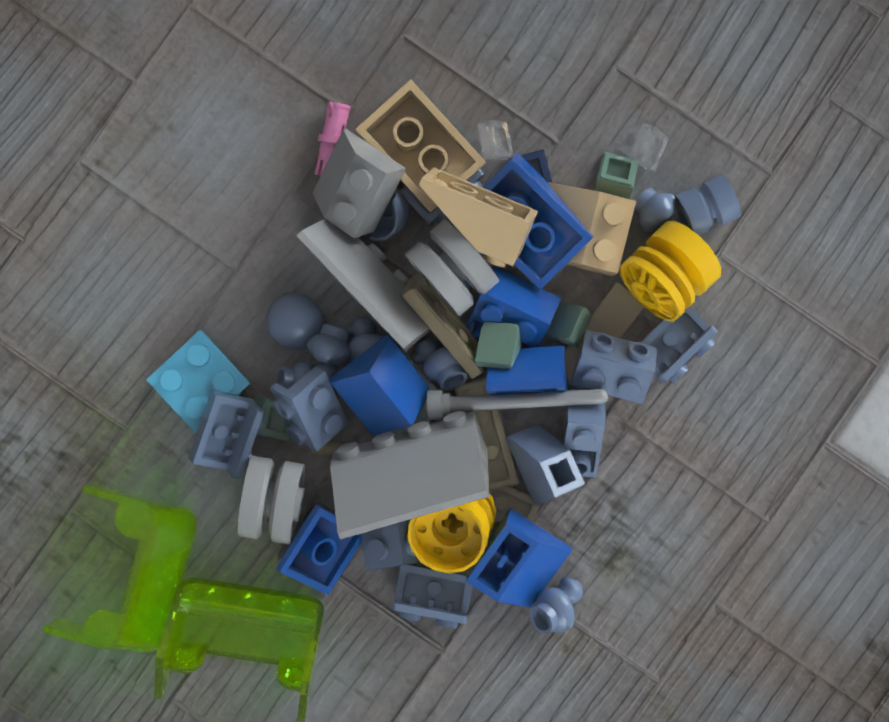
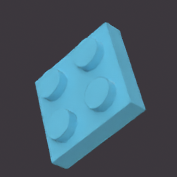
[146,330,252,434]

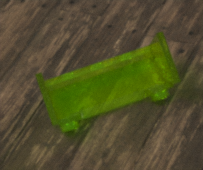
[43,483,198,652]
[154,578,324,722]

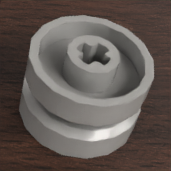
[404,219,499,317]
[238,455,305,545]

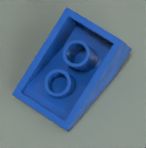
[482,153,594,290]

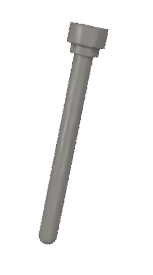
[427,389,608,420]

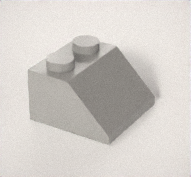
[313,129,406,238]

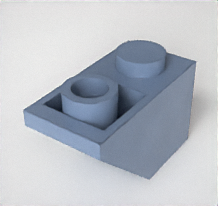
[562,403,606,478]
[506,424,585,506]

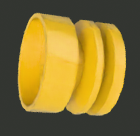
[620,221,721,322]
[407,493,497,574]

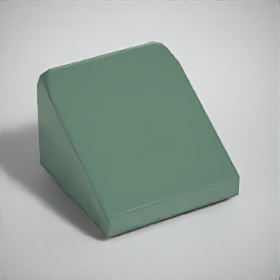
[594,152,639,199]
[544,302,592,348]
[475,322,522,369]
[253,396,290,441]

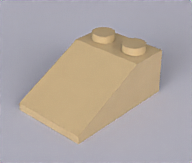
[355,79,486,213]
[419,167,538,267]
[547,182,636,277]

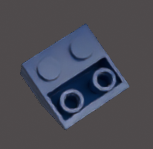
[466,266,562,348]
[466,508,572,608]

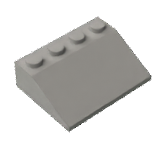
[297,219,431,353]
[330,411,489,539]

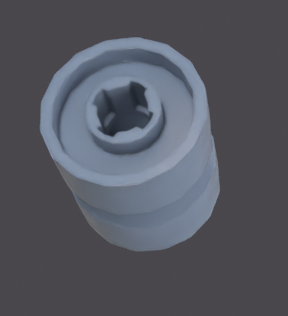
[674,174,741,236]

